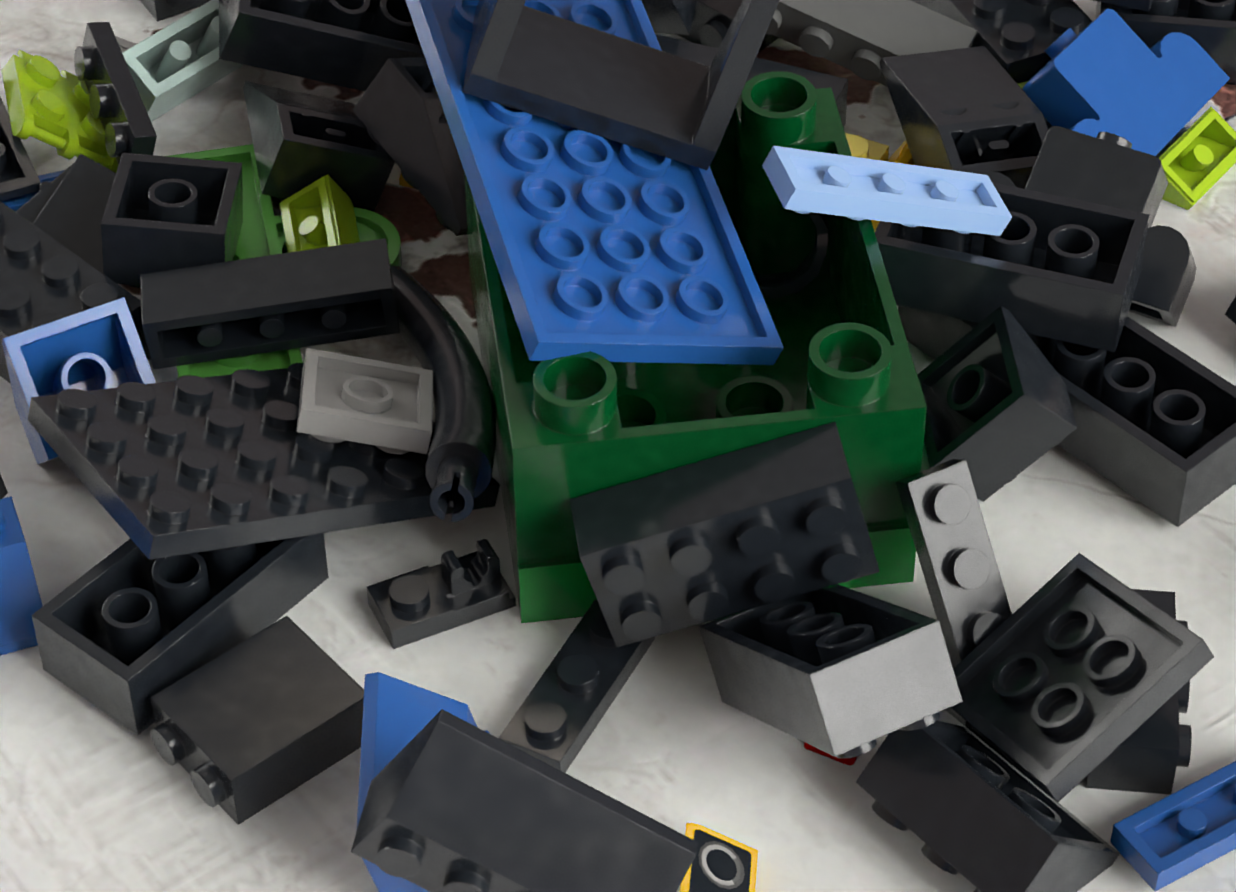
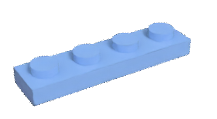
[762,146,1012,236]

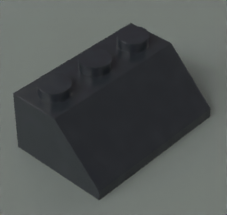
[856,721,1120,892]

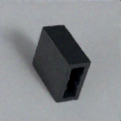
[150,616,364,825]

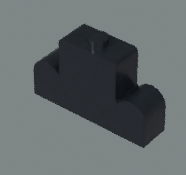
[980,126,1196,327]

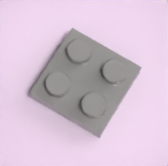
[297,348,433,454]

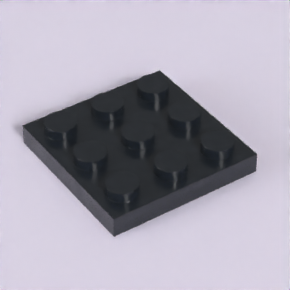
[945,553,1214,803]

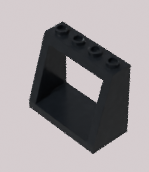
[463,0,780,170]

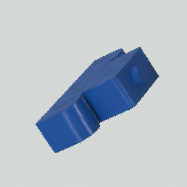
[1022,9,1230,156]

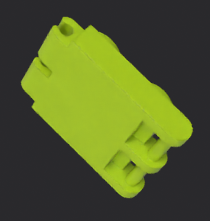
[1,50,118,173]

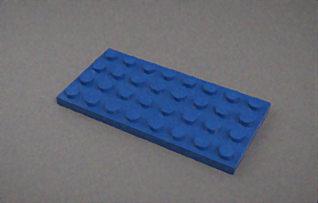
[405,0,784,365]

